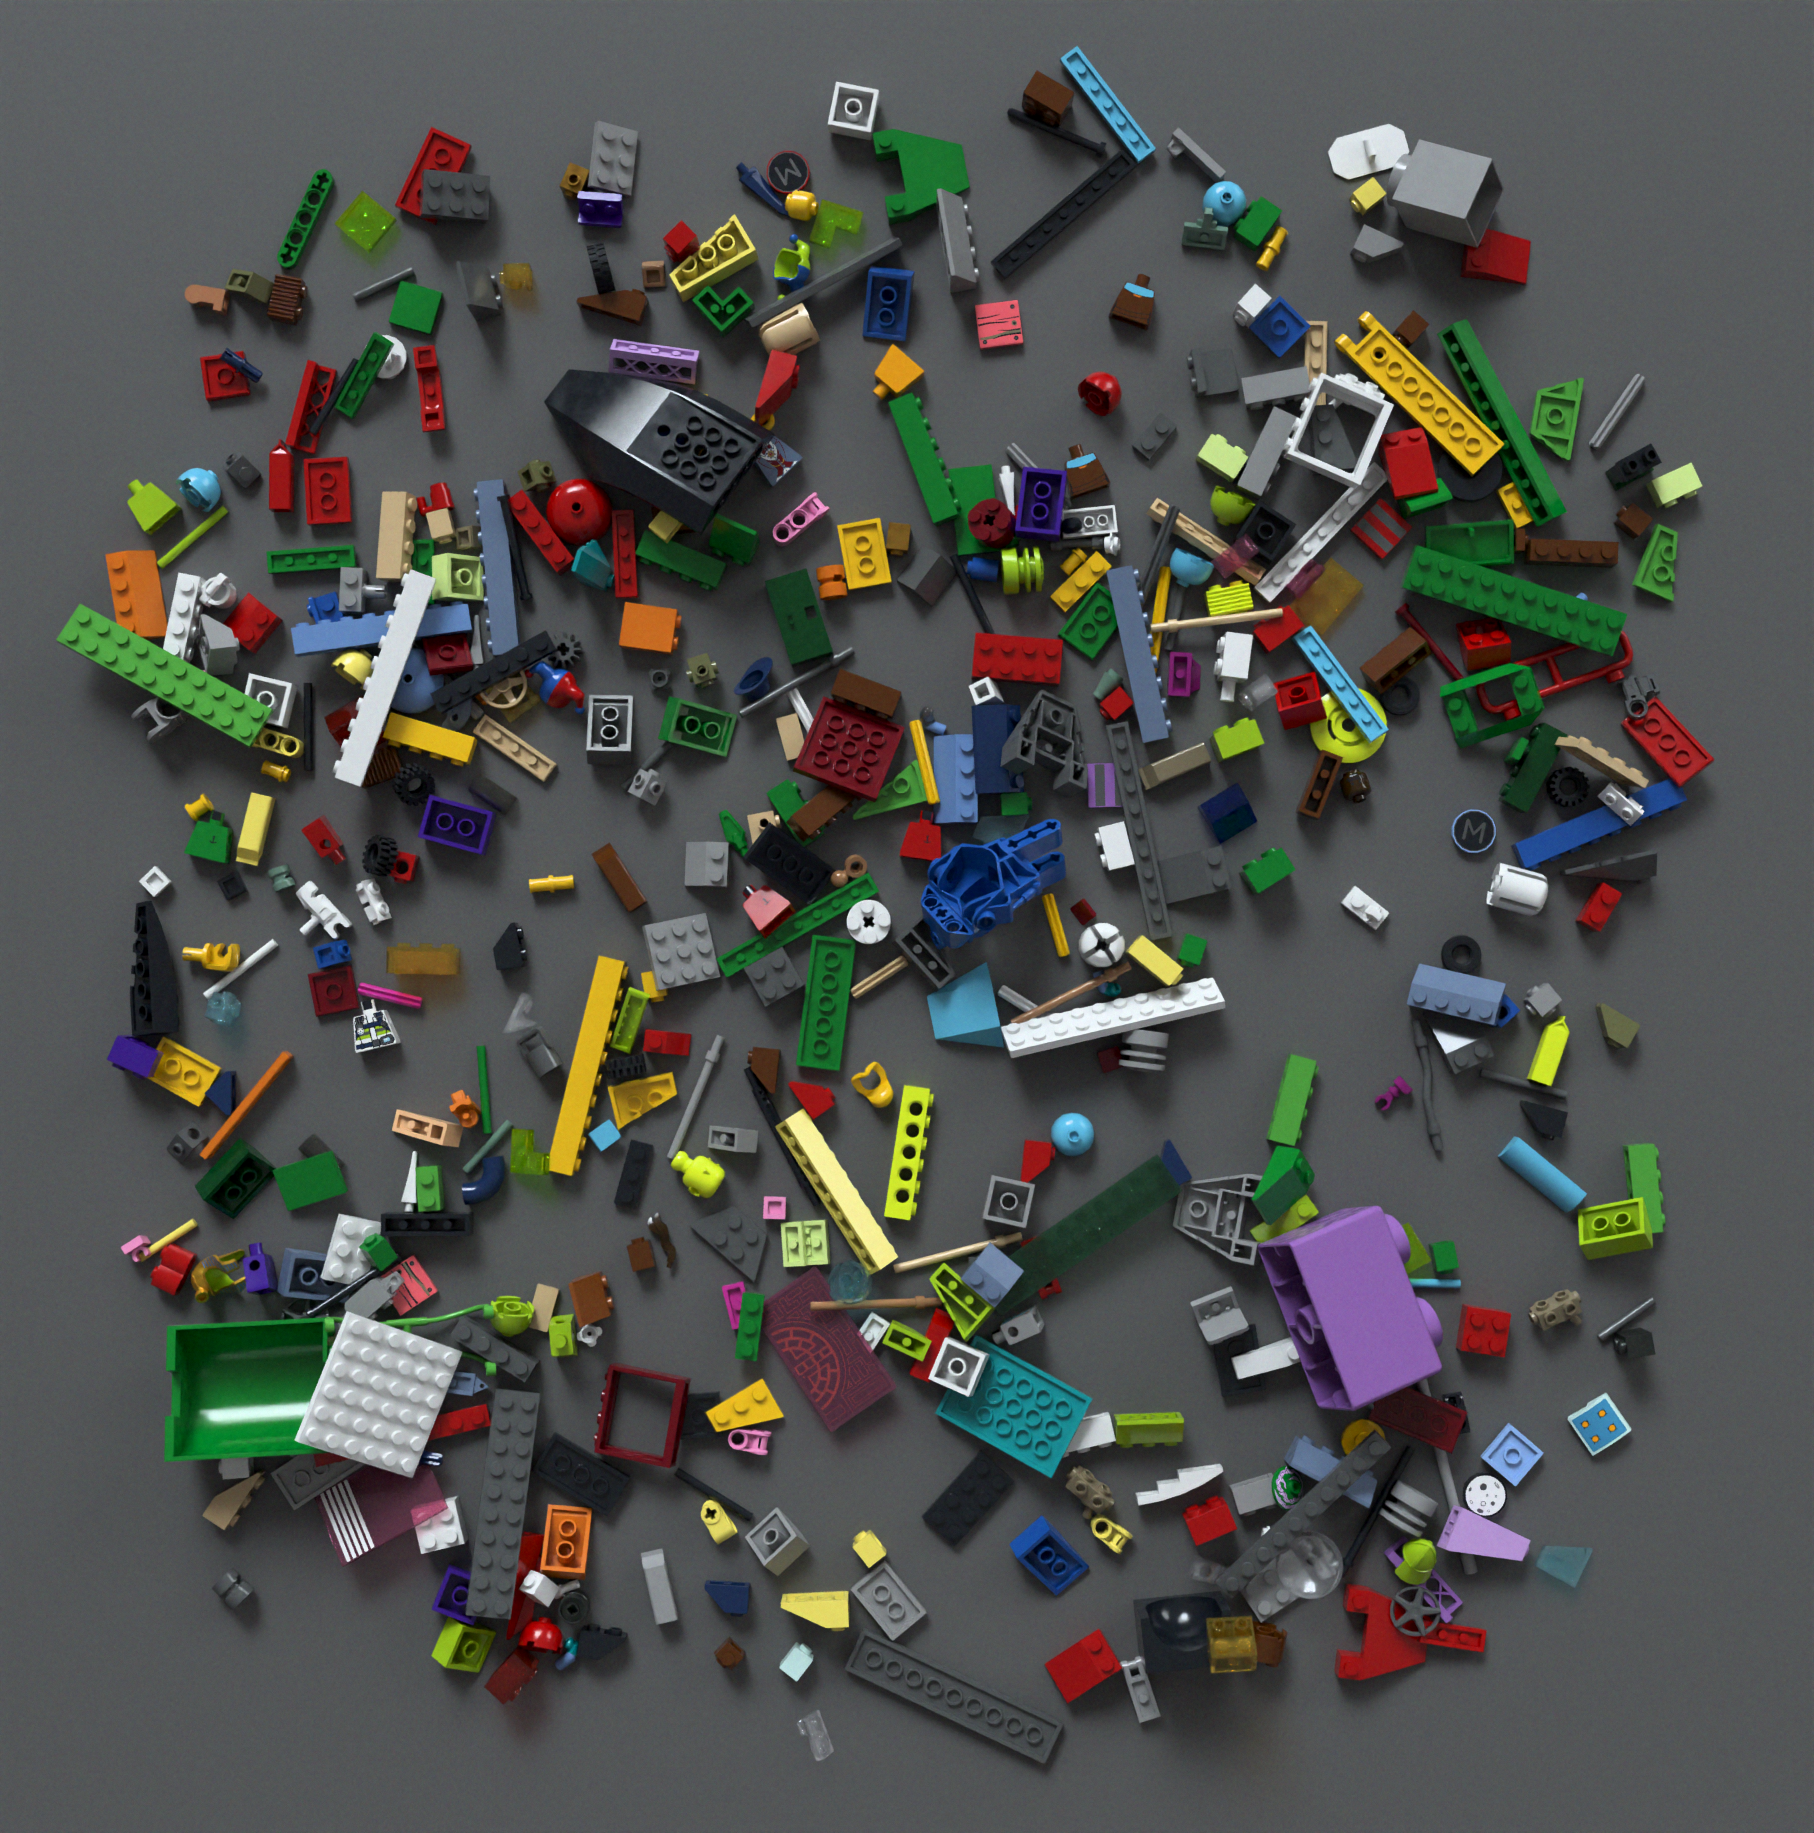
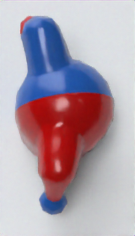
[525,661,585,714]

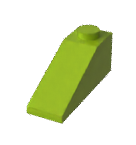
[1249,1194,1319,1243]

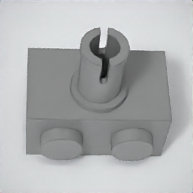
[339,567,387,615]

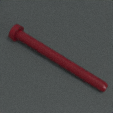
[1395,602,1463,681]

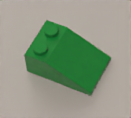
[709,514,760,567]
[658,697,737,757]
[1252,1146,1315,1225]

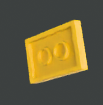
[837,518,892,591]
[146,1036,222,1107]

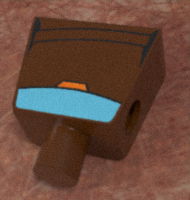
[1109,274,1155,330]
[1064,444,1111,500]

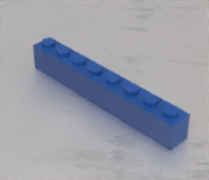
[1511,778,1687,871]

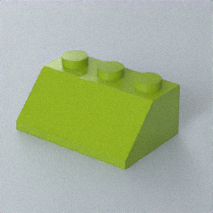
[1578,1197,1653,1260]
[1114,1412,1184,1448]

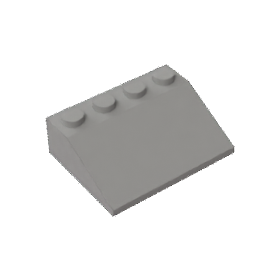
[936,188,980,293]

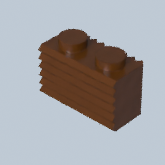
[267,274,308,326]
[362,746,404,789]

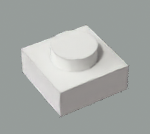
[139,866,172,897]

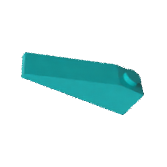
[571,539,615,592]

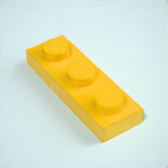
[1050,551,1112,613]

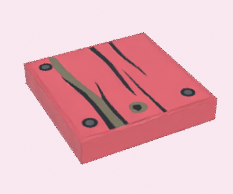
[975,300,1023,350]
[381,1254,438,1316]

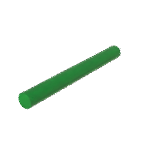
[476,1046,492,1134]

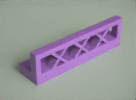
[1384,1535,1463,1624]

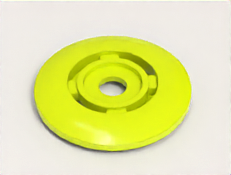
[1310,688,1387,763]

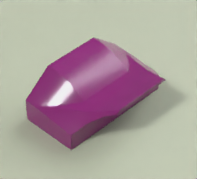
[1167,652,1201,697]

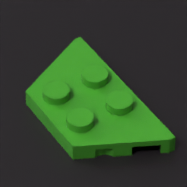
[1529,378,1584,462]

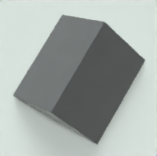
[897,546,957,607]

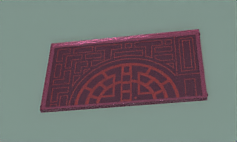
[761,1266,897,1432]

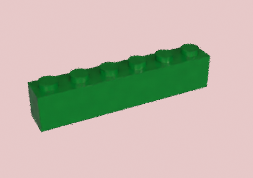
[888,393,962,527]

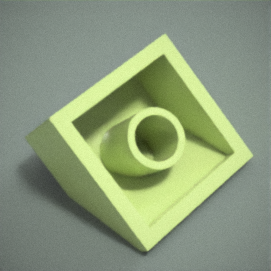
[432,553,484,602]

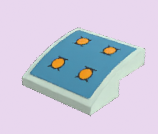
[1568,1393,1631,1456]

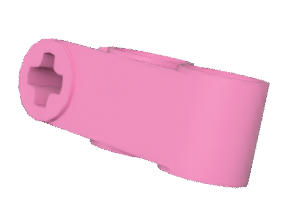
[773,492,830,547]

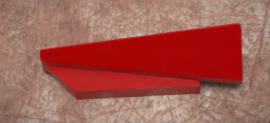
[506,1532,544,1640]

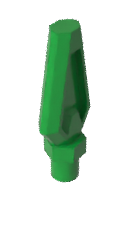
[719,810,748,858]

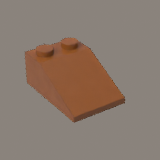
[568,1271,615,1327]

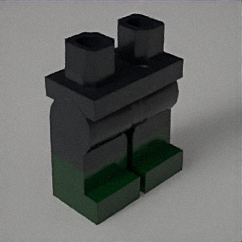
[1605,443,1662,491]

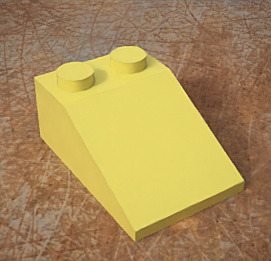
[781,1591,850,1631]

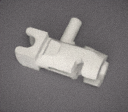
[295,881,352,939]

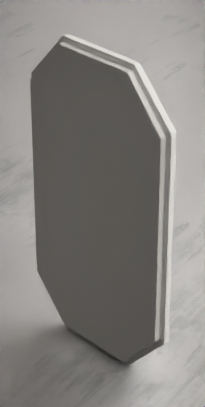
[1328,124,1409,180]

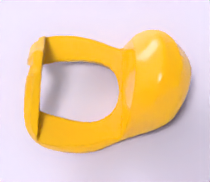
[851,1062,894,1108]

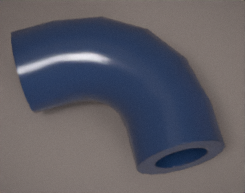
[462,1156,505,1205]

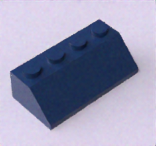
[971,704,1024,795]

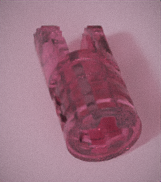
[1285,559,1325,599]

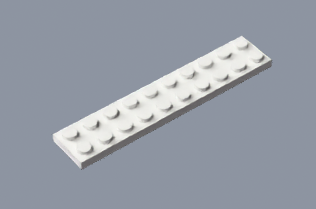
[1001,978,1225,1058]

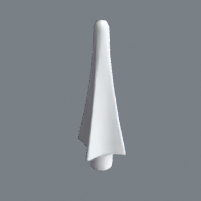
[999,466,1015,515]
[401,1151,418,1212]

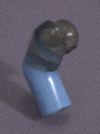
[920,707,947,736]

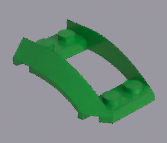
[1440,663,1545,748]

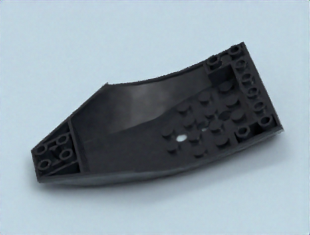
[544,369,775,535]

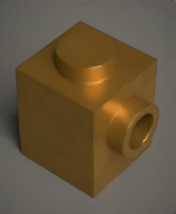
[560,162,590,200]

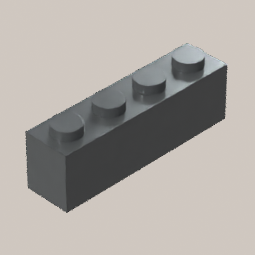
[450,1315,540,1382]

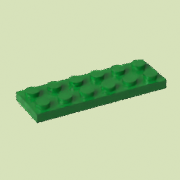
[796,935,856,1071]

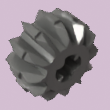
[547,632,583,669]

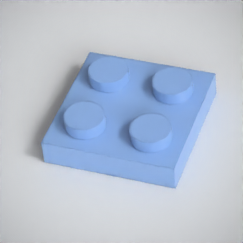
[1480,1423,1544,1487]

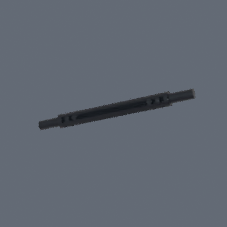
[744,1066,821,1207]

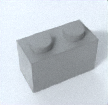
[1229,1473,1277,1516]

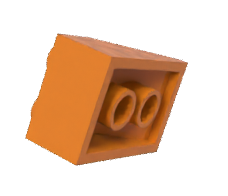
[540,1504,592,1580]

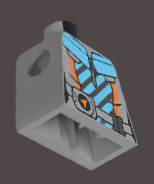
[992,1305,1045,1345]

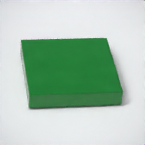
[389,281,443,335]

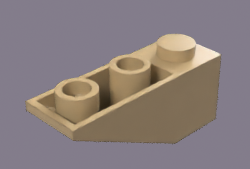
[202,1469,266,1530]

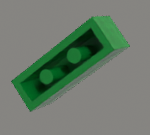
[766,779,825,848]

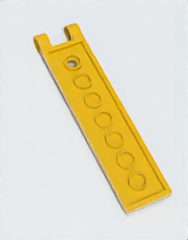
[1334,311,1504,476]

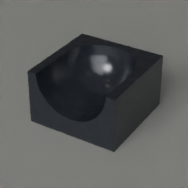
[1133,1591,1236,1674]

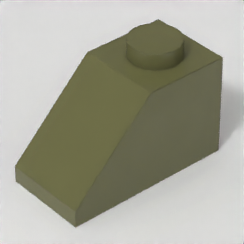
[224,269,274,304]
[1595,1003,1641,1049]

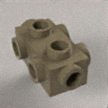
[1528,1289,1582,1331]
[1065,1465,1115,1519]

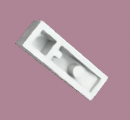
[1231,1337,1301,1379]

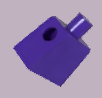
[243,1243,278,1295]

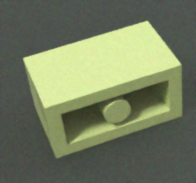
[1195,434,1248,483]
[1646,463,1702,509]

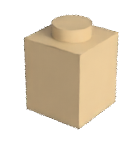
[426,508,456,544]

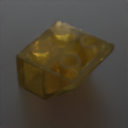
[1206,1616,1258,1673]

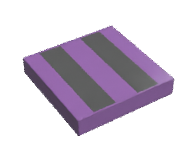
[1087,763,1122,808]

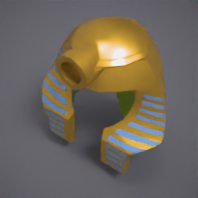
[191,1249,246,1303]

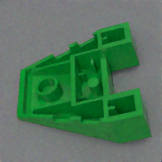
[872,129,970,225]

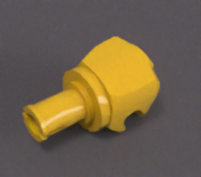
[182,943,240,972]

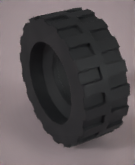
[586,243,615,294]

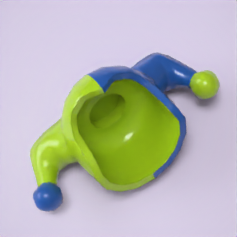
[773,234,811,300]

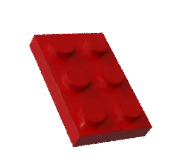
[303,457,352,526]

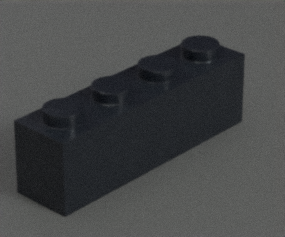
[381,1212,474,1236]

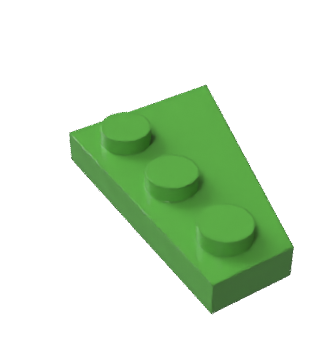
[1632,524,1678,602]

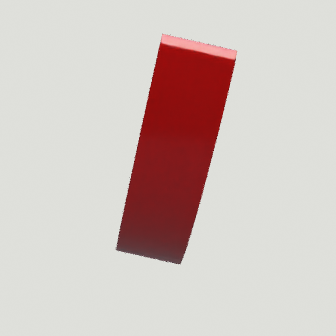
[413,345,445,433]

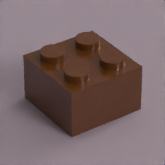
[1022,70,1074,127]

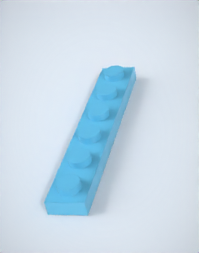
[1060,46,1156,164]
[1292,625,1389,744]

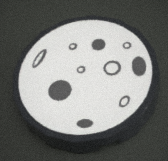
[1462,1472,1507,1517]

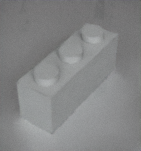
[1241,366,1311,410]

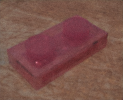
[1211,534,1260,579]

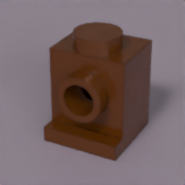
[714,1636,745,1670]

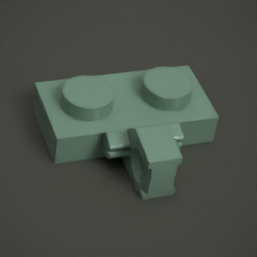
[1181,207,1228,250]

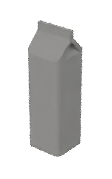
[641,1548,678,1625]

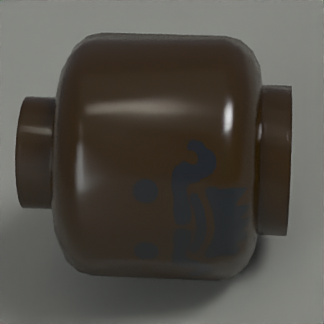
[1340,769,1371,804]

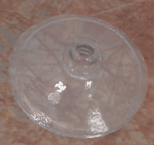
[1276,1531,1343,1599]

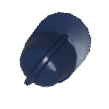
[734,657,773,703]

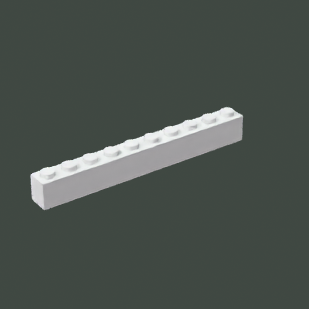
[333,569,436,787]

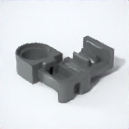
[1617,673,1660,721]

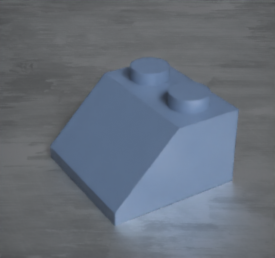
[961,1242,1024,1308]

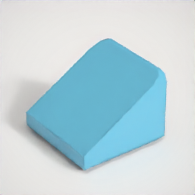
[588,1119,621,1152]

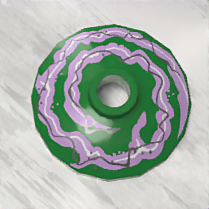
[1272,1466,1304,1510]

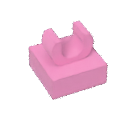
[121,1235,151,1262]

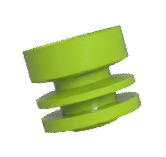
[1001,546,1044,595]

